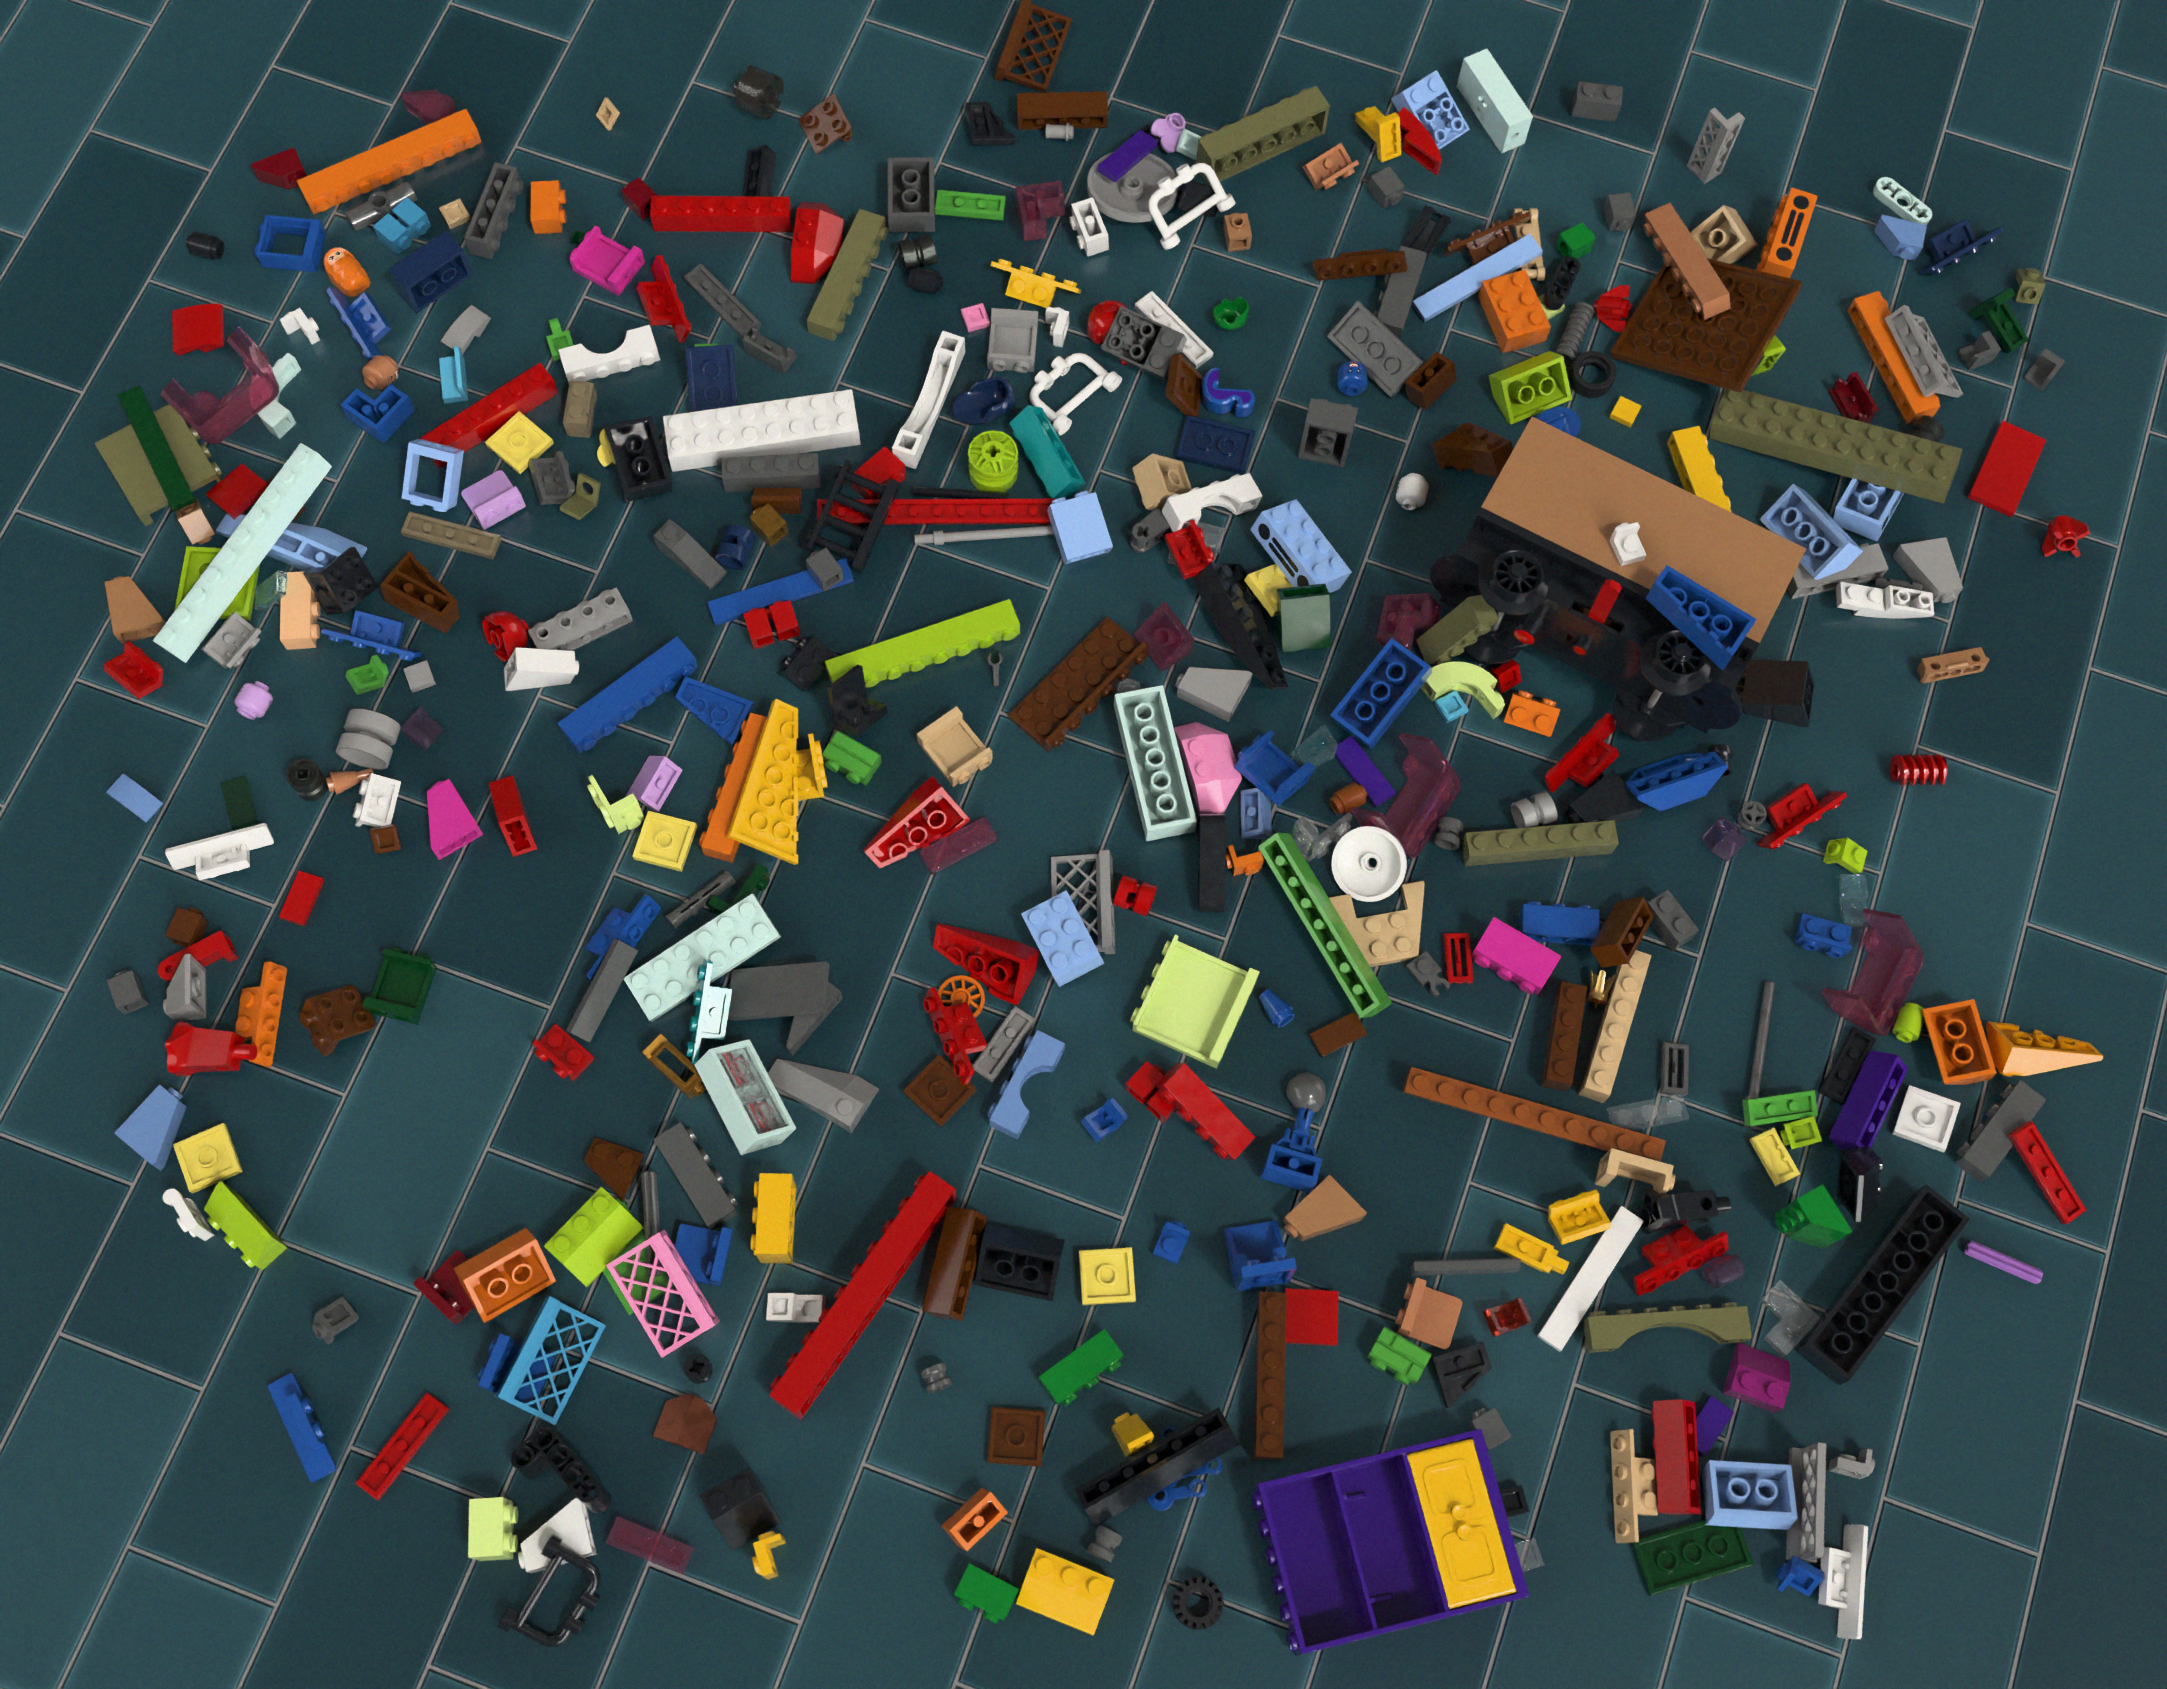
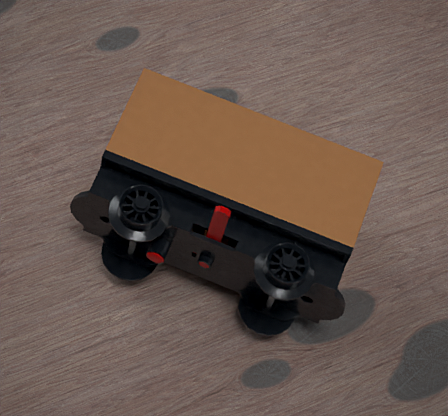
[1430,417,1806,742]

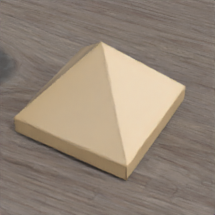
[596,98,620,131]

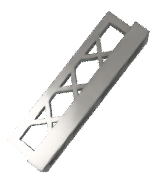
[1687,107,1745,184]

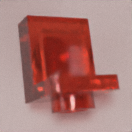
[1483,1297,1531,1337]

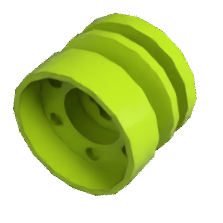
[968,430,1018,492]

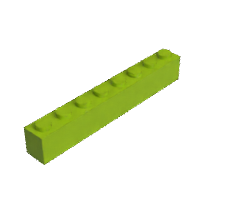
[825,599,1020,688]

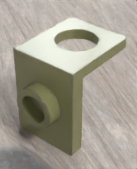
[560,473,601,520]

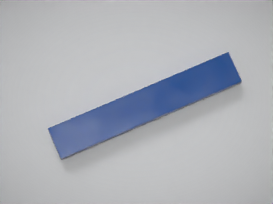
[707,558,854,626]

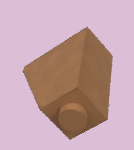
[104,576,166,644]
[1282,1174,1367,1241]

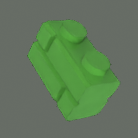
[822,731,882,786]
[1366,1326,1432,1386]

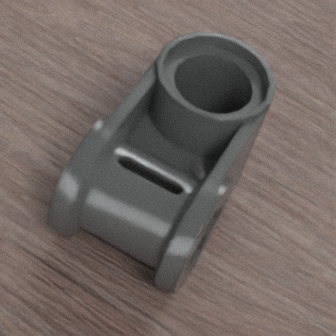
[1130,509,1173,553]

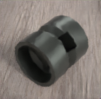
[898,234,937,271]
[1906,416,1945,442]
[286,758,328,801]

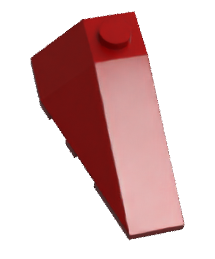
[863,776,970,869]
[933,923,1040,1006]

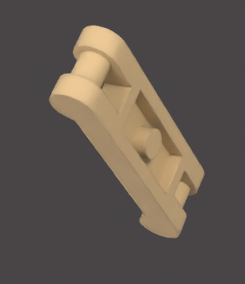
[1513,208,1545,281]

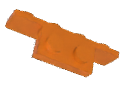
[235,961,287,1067]

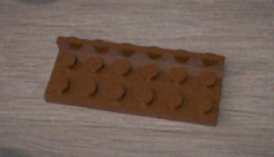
[1008,616,1148,752]

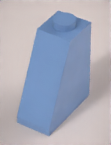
[114,1084,187,1171]

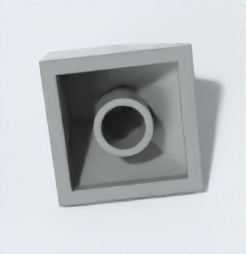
[163,954,206,1022]

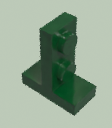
[1968,287,2029,353]
[708,863,770,916]

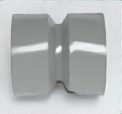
[1511,791,1557,828]

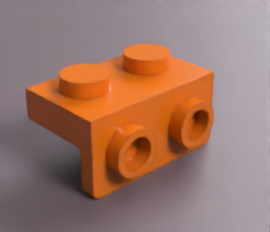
[1503,690,1561,737]

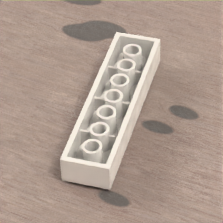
[663,389,861,472]

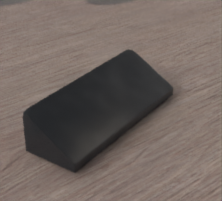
[743,145,776,197]

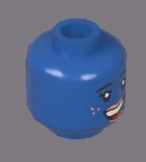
[1337,361,1368,396]

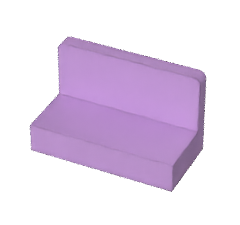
[626,756,682,812]

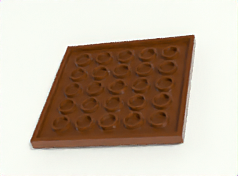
[1610,258,1802,393]

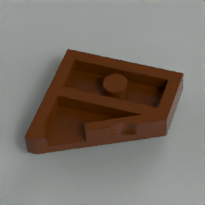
[584,1138,644,1202]

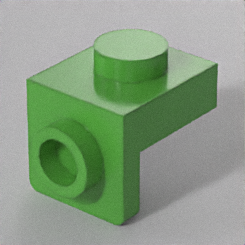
[345,655,388,695]

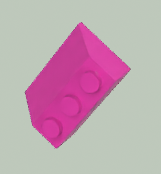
[1471,917,1561,995]

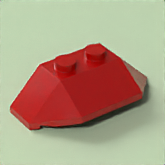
[791,202,844,284]

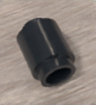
[186,232,225,260]
[908,267,943,295]

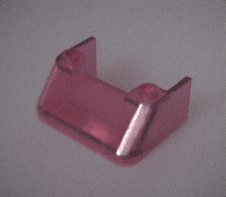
[160,326,279,444]
[1351,733,1461,858]
[1822,908,1924,1036]

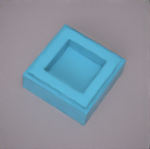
[1434,690,1469,723]

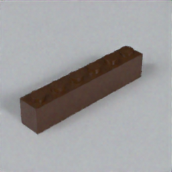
[1253,1292,1287,1461]

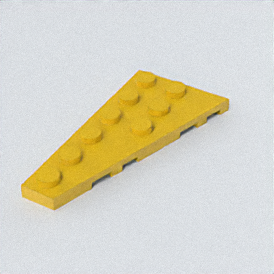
[727,699,798,865]

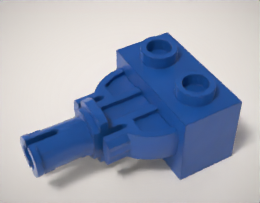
[1261,1108,1322,1193]

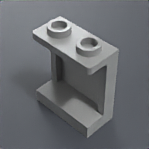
[987,308,1038,373]

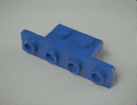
[326,287,392,360]
[321,610,422,661]
[585,894,661,982]
[268,1373,337,1483]

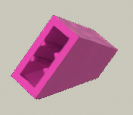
[427,779,483,860]

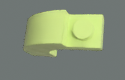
[1421,662,1505,719]

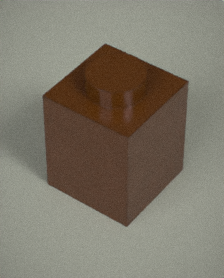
[165,907,209,948]

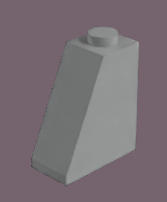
[1893,537,1963,603]
[1175,667,1253,722]

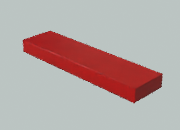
[2008,1121,2086,1224]
[356,1392,450,1500]

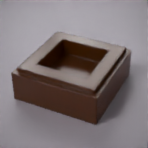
[370,824,402,854]

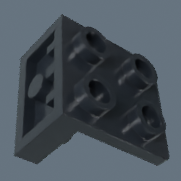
[303,547,378,615]
[828,665,888,737]

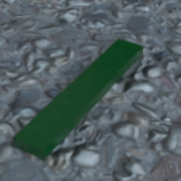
[117,385,197,512]

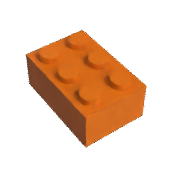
[1478,270,1551,353]

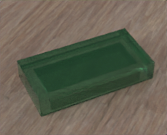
[221,776,259,831]

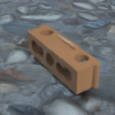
[1917,647,1990,684]

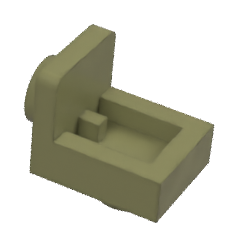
[2015,268,2046,305]

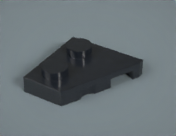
[965,102,1015,145]
[1431,1342,1491,1408]

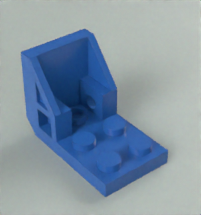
[1224,1221,1297,1292]

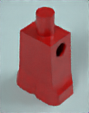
[165,1021,258,1077]

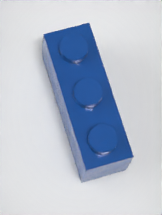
[1518,901,1599,946]

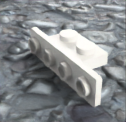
[165,823,274,880]
[1818,1525,1868,1639]

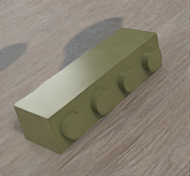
[1416,595,1499,666]

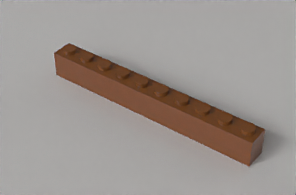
[1402,1067,1666,1162]

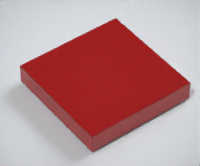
[205,463,269,520]
[1284,1288,1338,1346]

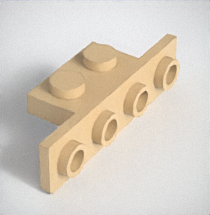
[1610,1429,1658,1543]

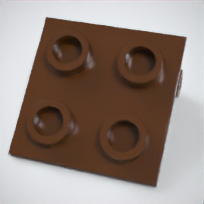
[798,93,853,155]

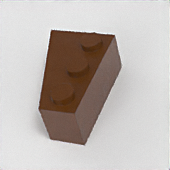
[1432,422,1513,477]
[380,550,460,634]

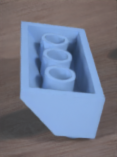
[1760,484,1863,580]

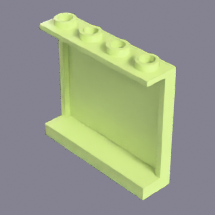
[1130,935,1259,1069]

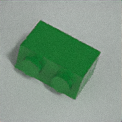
[954,1563,1019,1624]

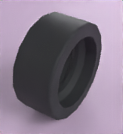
[1569,351,1616,398]

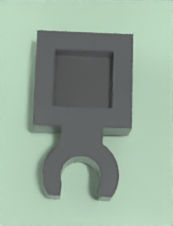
[1405,951,1450,998]

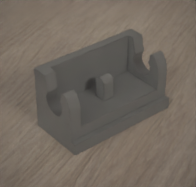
[743,327,797,375]

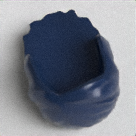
[952,377,1016,425]

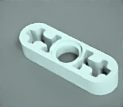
[1873,177,1932,225]

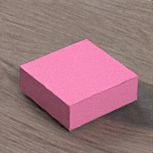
[961,303,990,333]

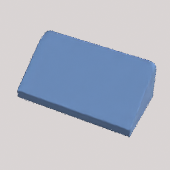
[1240,788,1272,839]

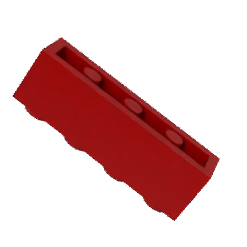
[1156,1063,1255,1160]
[1651,1399,1701,1515]

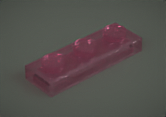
[919,817,997,875]
[606,1516,695,1575]

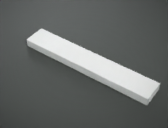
[1537,1206,1644,1352]

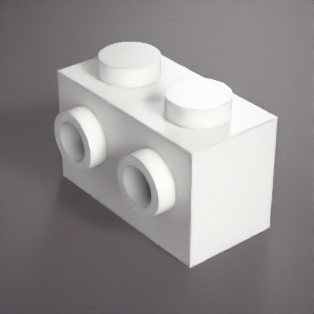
[1069,197,1109,257]

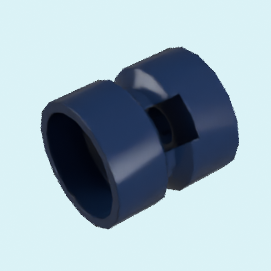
[715,525,756,570]

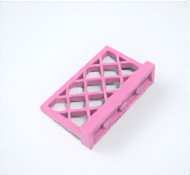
[606,1229,720,1358]

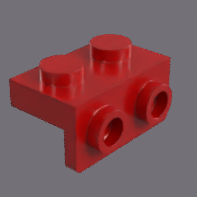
[1165,520,1214,580]
[104,641,163,700]

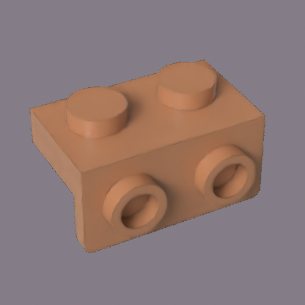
[1303,143,1359,190]

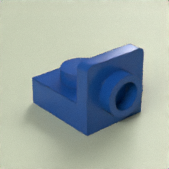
[1153,1220,1190,1265]

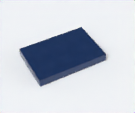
[685,344,738,412]
[1176,415,1255,475]

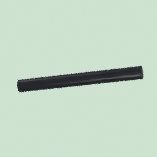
[913,486,1008,499]

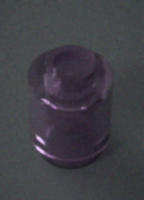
[1702,1254,1745,1289]

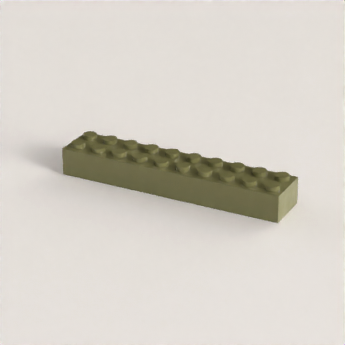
[1709,389,1963,504]

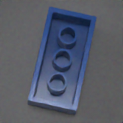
[1330,637,1432,750]

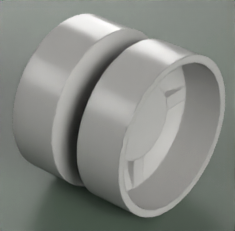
[336,709,401,770]

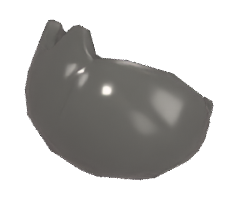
[1286,1071,1326,1114]

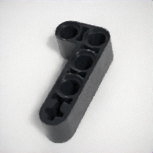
[1197,814,1226,913]
[511,1425,611,1513]

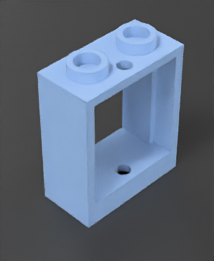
[402,438,464,512]

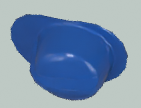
[1534,406,1581,437]

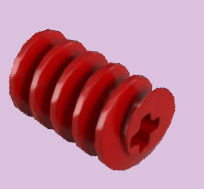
[1890,754,1947,786]

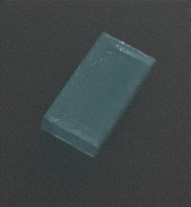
[254,570,287,611]

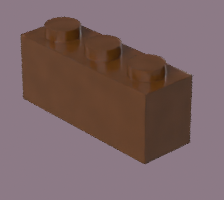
[1591,897,1654,968]

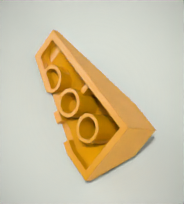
[1986,1021,2103,1077]

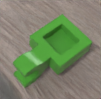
[546,318,574,361]

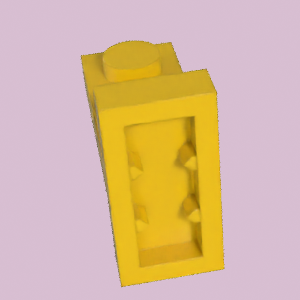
[1355,106,1401,163]

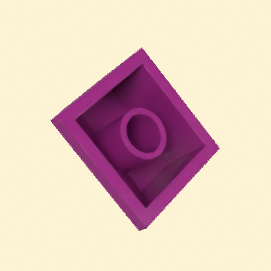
[1722,1342,1790,1413]

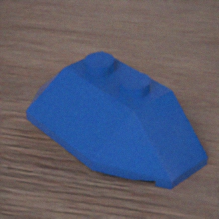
[1625,752,1727,811]

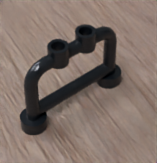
[497,1534,601,1647]

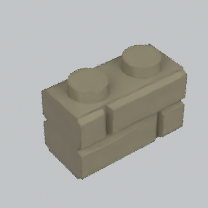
[563,381,597,438]

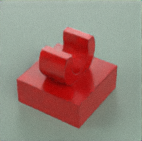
[1490,659,1522,693]

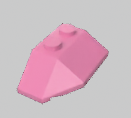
[1174,722,1242,814]

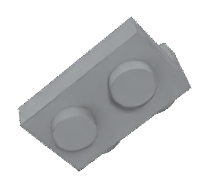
[201,612,262,669]

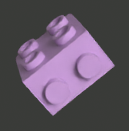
[461,470,526,530]

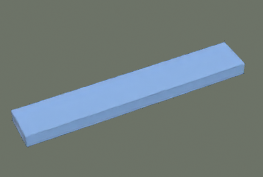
[1412,234,1543,322]

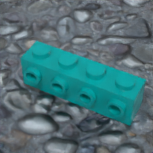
[1009,405,1085,500]

